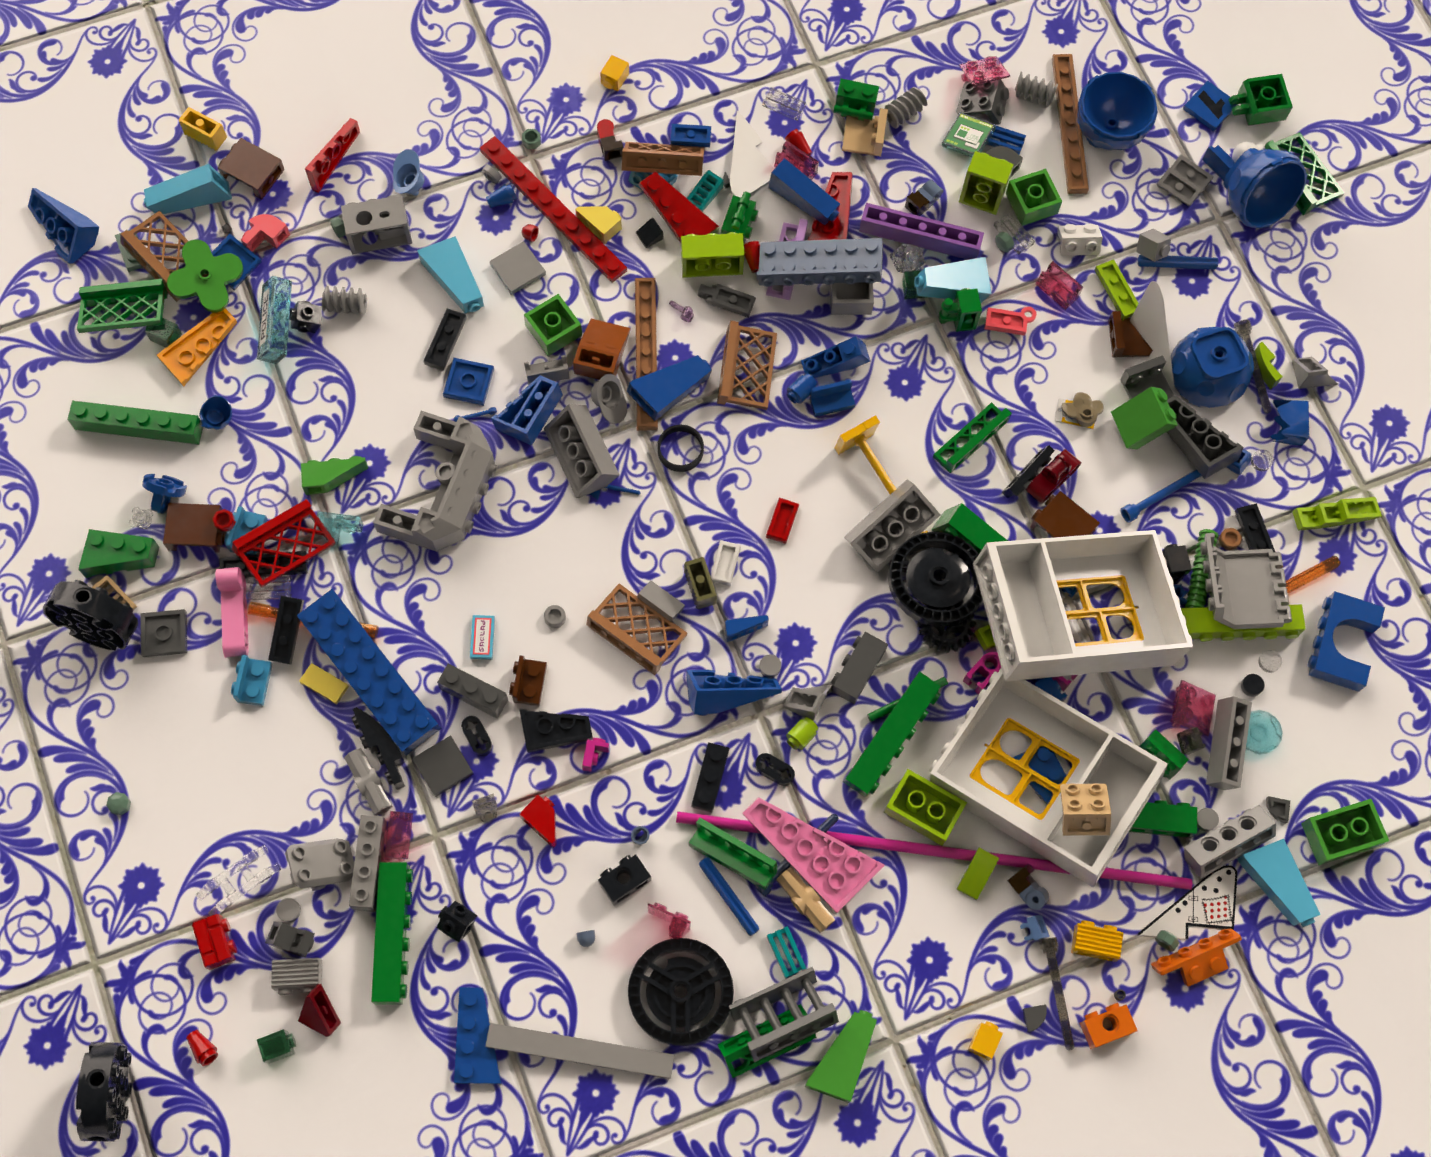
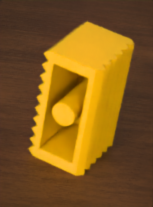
[179,107,227,151]
[1071,920,1123,962]

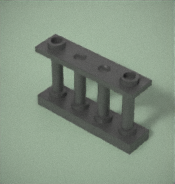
[729,967,839,1062]

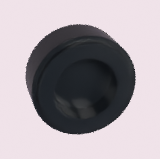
[1241,674,1265,697]

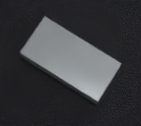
[637,581,685,622]

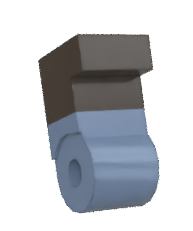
[905,180,943,216]
[1007,864,1049,910]

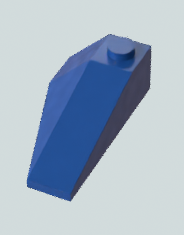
[28,188,99,264]
[686,670,782,716]

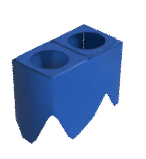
[1270,400,1309,446]

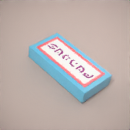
[470,615,495,660]

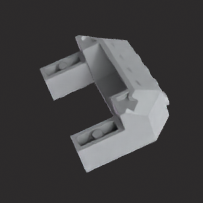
[373,411,497,552]

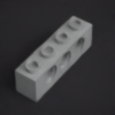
[1184,805,1276,878]
[349,815,387,912]

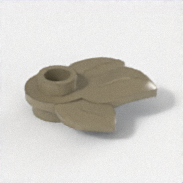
[1061,392,1104,427]

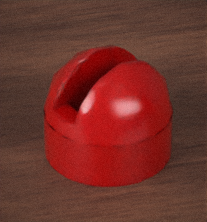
[521,224,539,242]

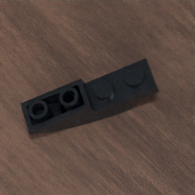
[351,707,405,790]

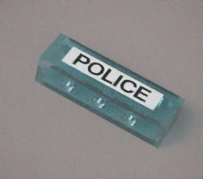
[257,276,292,364]

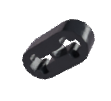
[461,716,492,756]
[755,753,795,786]

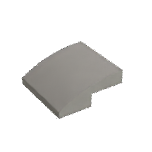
[1157,155,1213,207]

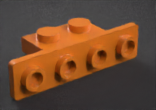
[1151,928,1242,987]

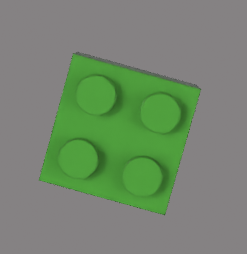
[1006,169,1062,226]
[524,294,582,356]

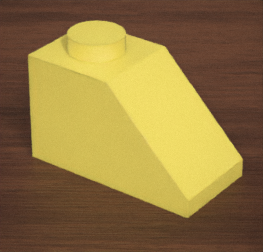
[575,206,622,244]

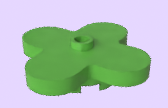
[167,239,243,313]

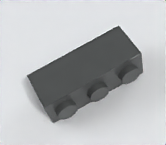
[831,631,888,705]
[437,663,508,719]

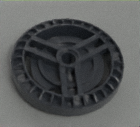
[888,532,983,626]
[628,938,734,1046]

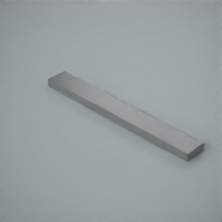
[485,1023,675,1079]

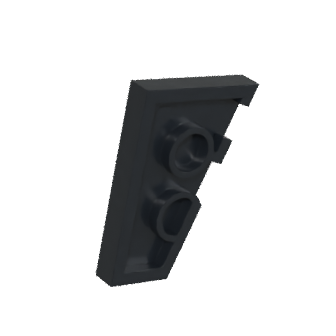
[519,709,593,753]

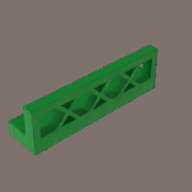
[933,402,1012,474]
[688,818,777,890]
[717,1004,817,1078]

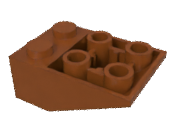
[573,318,631,380]

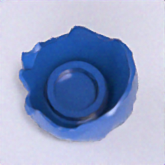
[199,395,232,430]

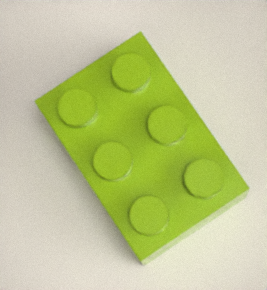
[959,151,1014,215]
[681,232,744,278]
[883,769,967,846]

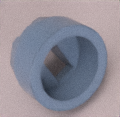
[631,826,649,845]
[576,930,595,947]

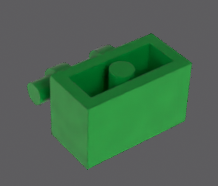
[833,78,879,121]
[721,191,759,243]
[938,288,982,332]

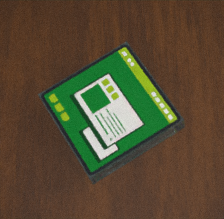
[942,112,996,157]

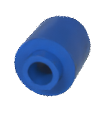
[787,373,817,404]

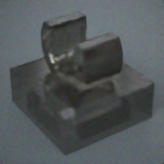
[1177,727,1206,755]
[472,793,498,822]

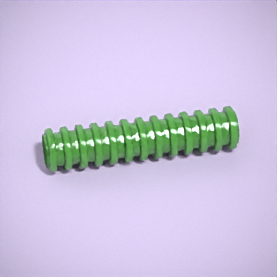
[1185,529,1219,608]

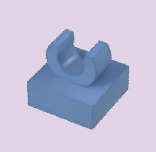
[1020,915,1050,941]

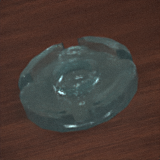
[1246,710,1283,755]

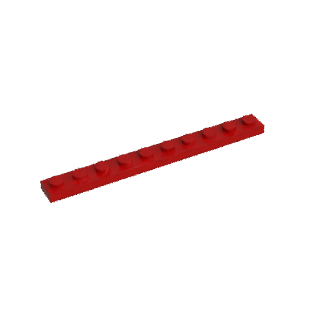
[480,136,627,283]

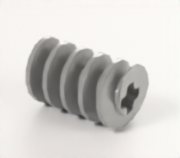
[1015,71,1058,107]
[884,87,928,129]
[322,286,367,315]

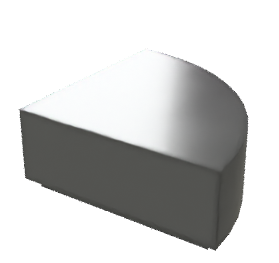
[1266,796,1290,824]
[1022,1004,1047,1032]

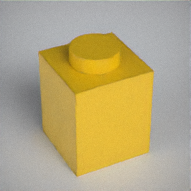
[600,55,629,91]
[967,1021,1003,1061]

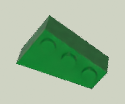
[932,503,1008,554]
[78,529,159,578]

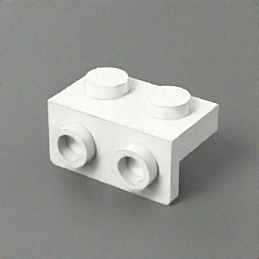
[1057,224,1103,256]

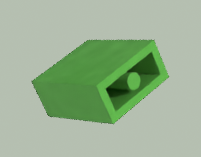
[1111,387,1178,450]

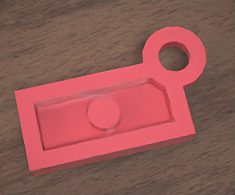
[984,307,1037,336]

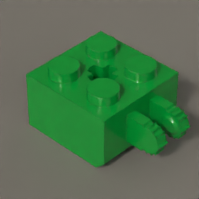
[1229,74,1293,126]

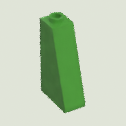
[805,1010,877,1103]

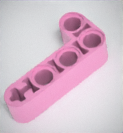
[215,567,249,658]

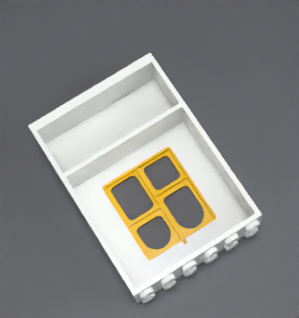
[973,530,1193,682]
[929,668,1168,888]

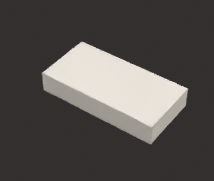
[711,540,741,586]

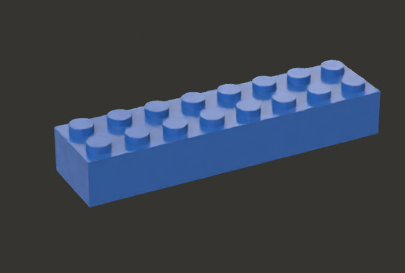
[297,589,442,756]

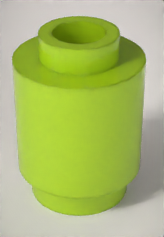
[786,717,818,750]

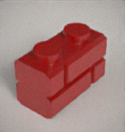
[192,914,237,970]

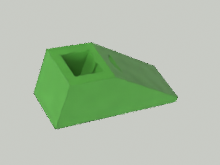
[301,456,368,495]

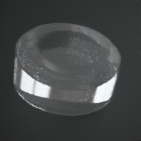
[1251,449,1274,472]
[1258,650,1282,673]

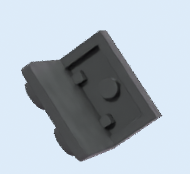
[957,78,1009,125]

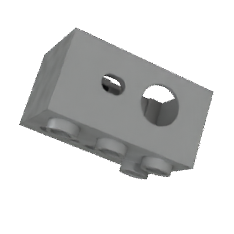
[341,195,412,254]

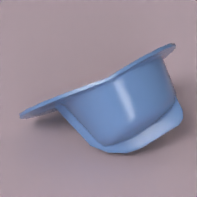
[393,149,425,196]

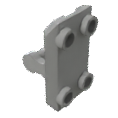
[285,838,354,891]

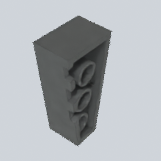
[1167,395,1244,479]

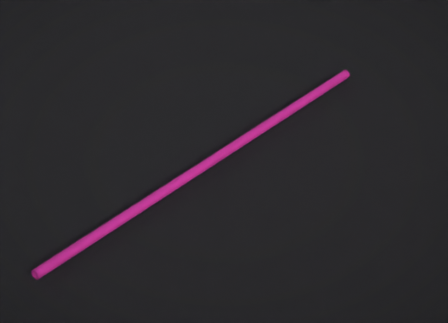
[676,811,1192,890]

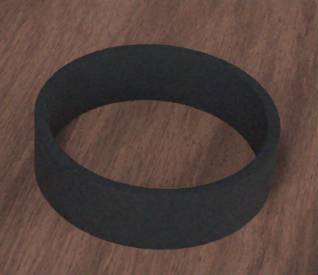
[658,424,704,472]

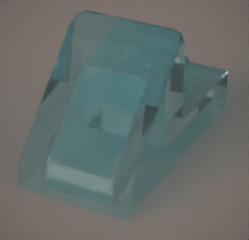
[317,511,364,545]

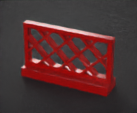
[232,499,335,588]

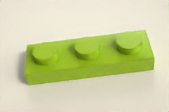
[1094,259,1139,320]

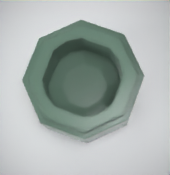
[522,129,541,149]
[330,216,346,238]
[995,232,1014,253]
[106,792,131,815]
[1155,930,1179,951]

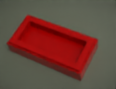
[766,498,799,544]

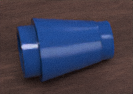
[486,184,517,208]

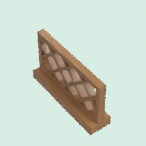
[621,142,705,176]
[120,211,209,302]
[717,321,777,410]
[586,584,688,675]

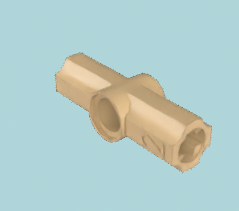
[776,867,835,933]

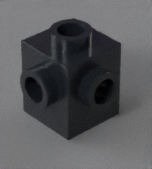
[288,301,322,333]
[436,901,478,943]

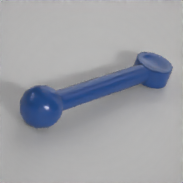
[454,407,497,422]

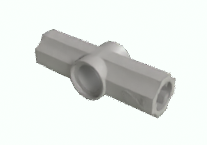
[344,748,393,816]

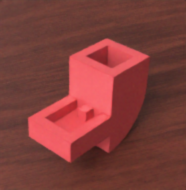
[241,214,290,252]

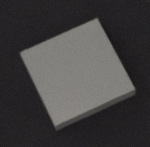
[490,241,546,294]

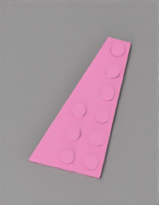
[742,798,885,913]

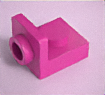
[582,738,609,772]

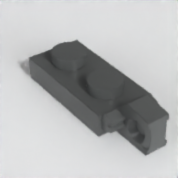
[698,284,756,318]

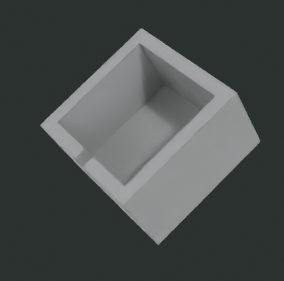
[830,282,874,315]

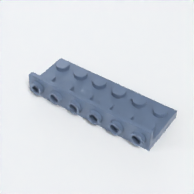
[756,238,883,287]

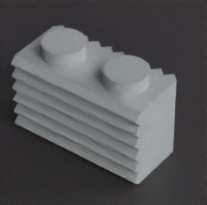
[271,958,322,995]

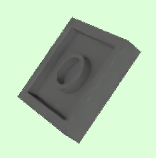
[141,609,187,657]
[412,735,474,797]

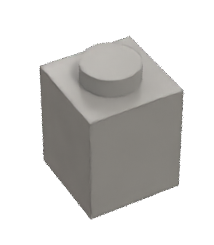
[1136,229,1171,262]

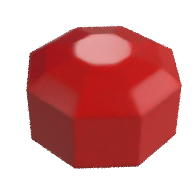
[212,509,236,532]

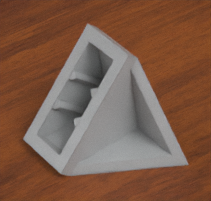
[1292,357,1338,389]
[783,685,832,721]

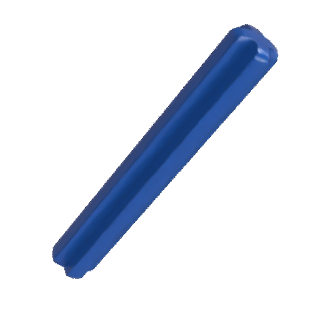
[1138,255,1218,270]
[699,857,759,936]

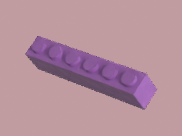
[859,203,984,260]

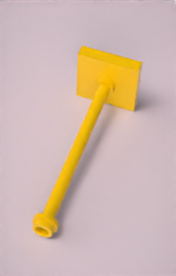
[834,415,928,533]

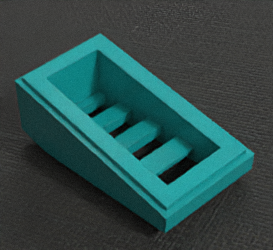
[687,170,724,212]

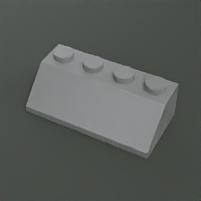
[544,404,619,498]
[844,480,941,573]

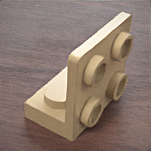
[842,108,888,156]
[1060,783,1111,836]

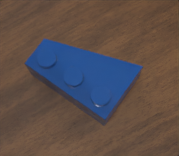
[491,375,563,445]

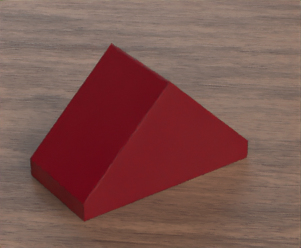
[298,984,341,1037]

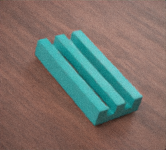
[767,926,807,979]

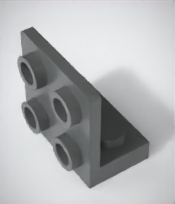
[1120,355,1174,399]

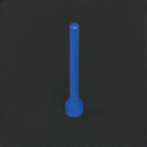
[1120,469,1202,523]

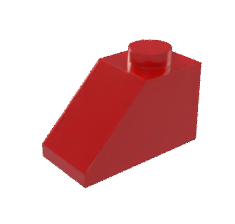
[519,795,557,848]

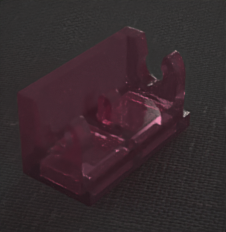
[774,141,819,180]
[1036,261,1083,310]
[383,811,413,862]

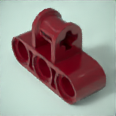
[1025,449,1082,504]

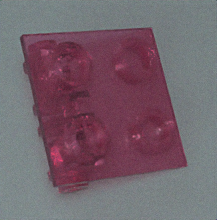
[959,56,1010,86]
[1170,680,1216,736]
[648,902,691,939]

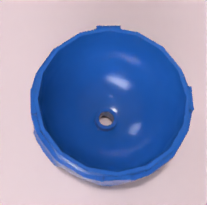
[1077,72,1158,150]
[1223,148,1307,228]
[1171,327,1254,408]

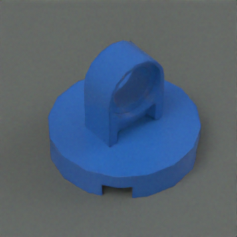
[142,474,187,514]

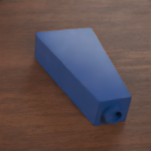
[768,158,840,225]
[627,355,712,421]

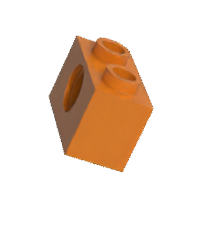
[1080,1003,1138,1049]

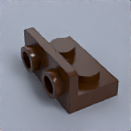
[509,655,547,706]

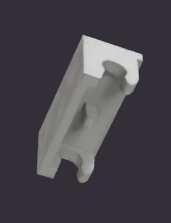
[524,355,569,385]

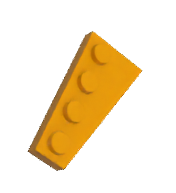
[157,308,237,387]

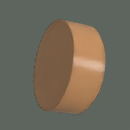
[1219,528,1242,550]

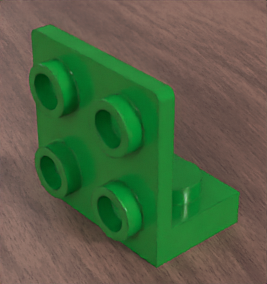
[1139,729,1189,780]

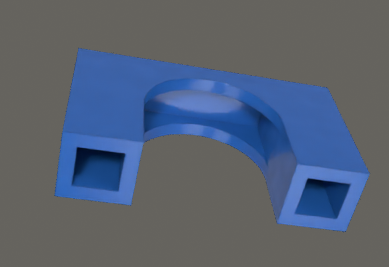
[1307,591,1385,692]

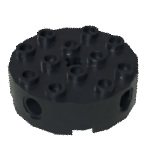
[43,580,138,651]
[76,1042,132,1142]

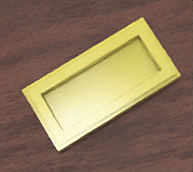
[299,663,349,704]

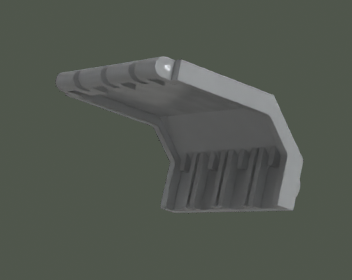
[1200,533,1292,629]

